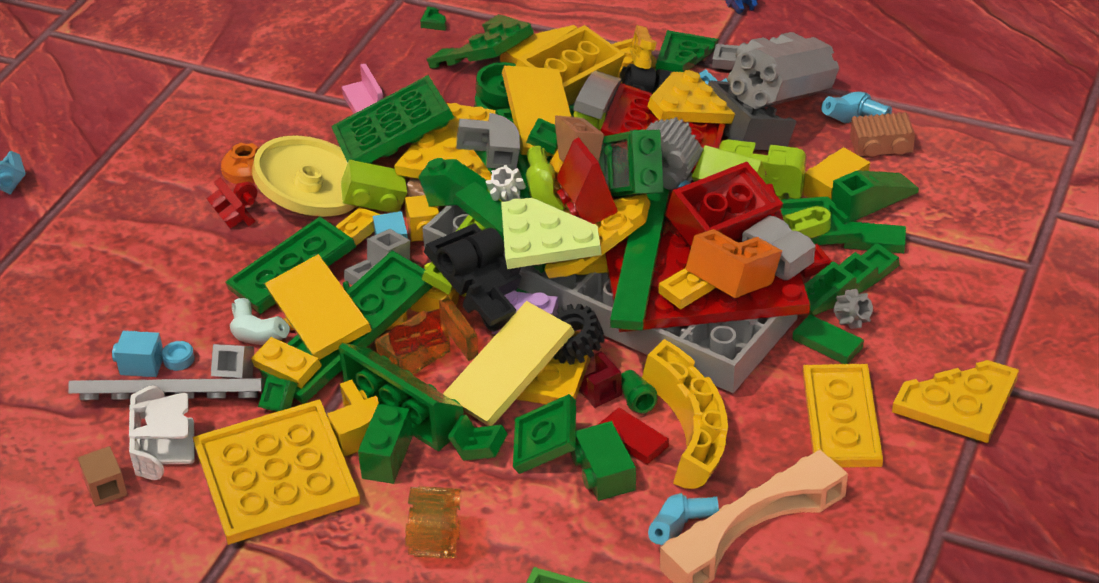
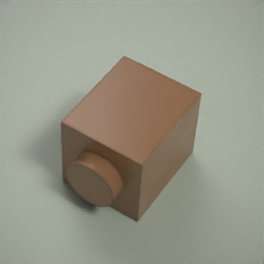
[77,446,128,507]

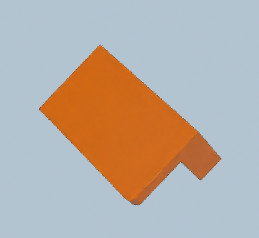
[686,229,782,298]

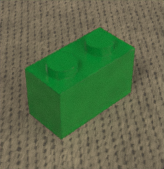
[358,404,413,484]
[571,421,636,501]

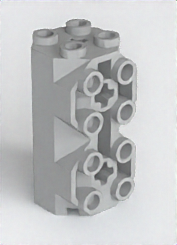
[727,32,839,109]

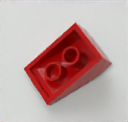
[665,161,783,246]

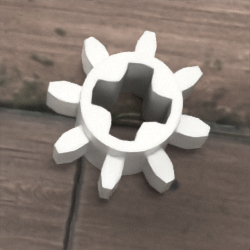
[486,165,526,202]

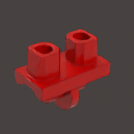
[206,177,258,229]

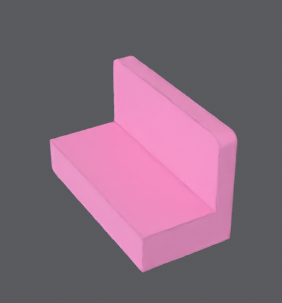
[342,63,383,114]

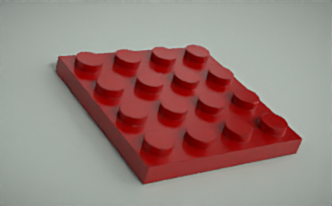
[600,83,725,174]

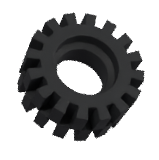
[551,304,604,365]

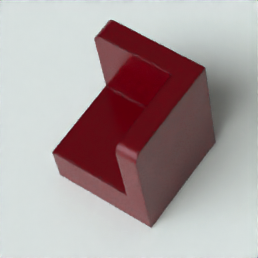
[579,351,622,408]

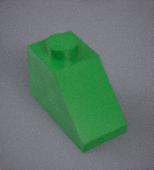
[418,158,488,206]

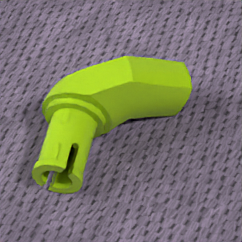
[526,146,565,211]

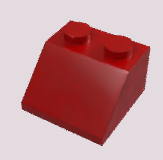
[556,137,618,224]

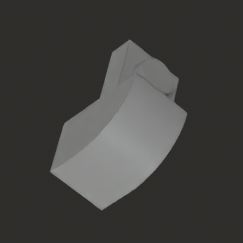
[456,113,520,170]
[344,229,410,285]

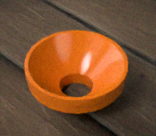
[221,143,260,184]

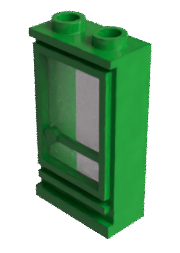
[599,129,664,198]

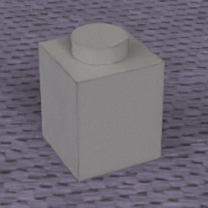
[211,344,254,378]

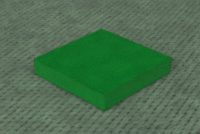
[513,394,576,474]

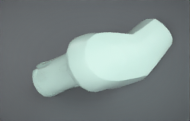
[230,298,290,345]

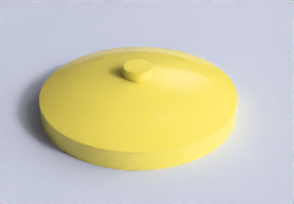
[252,136,357,217]

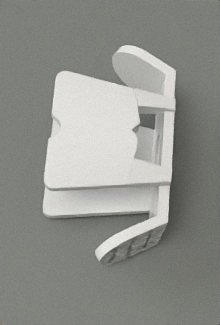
[129,385,195,480]

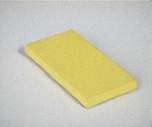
[443,301,575,426]

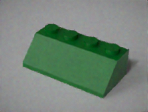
[339,343,464,451]

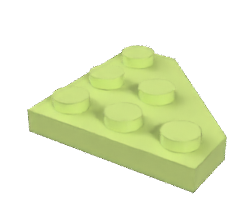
[501,197,602,269]

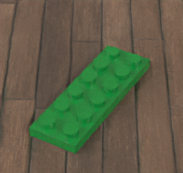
[259,250,433,404]

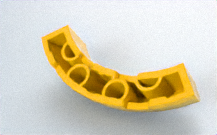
[642,339,728,489]

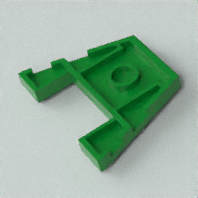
[427,14,534,68]

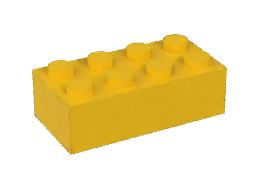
[516,25,626,105]

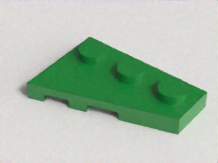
[655,30,719,72]

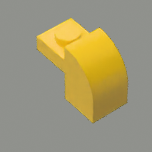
[327,380,379,457]

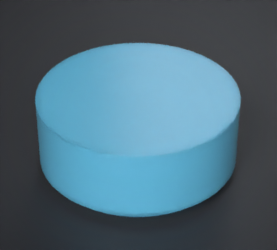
[162,341,195,371]

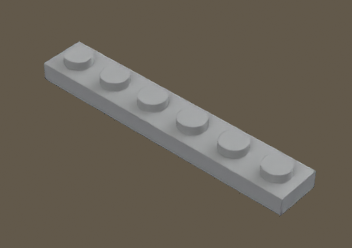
[69,378,266,400]

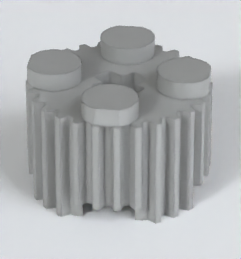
[646,117,703,190]

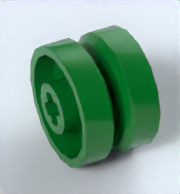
[474,62,516,110]

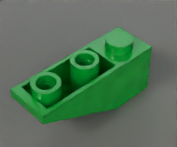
[832,170,919,222]

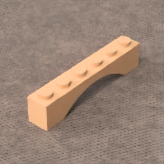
[660,449,848,583]

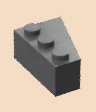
[708,80,797,150]

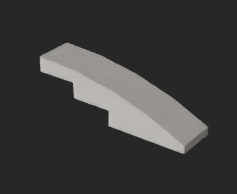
[573,70,622,119]

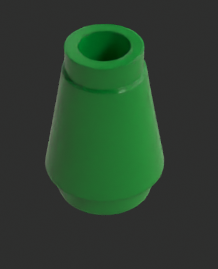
[622,370,657,413]

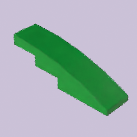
[804,243,900,316]

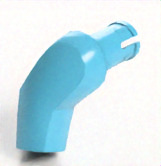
[821,91,892,123]
[648,493,719,545]

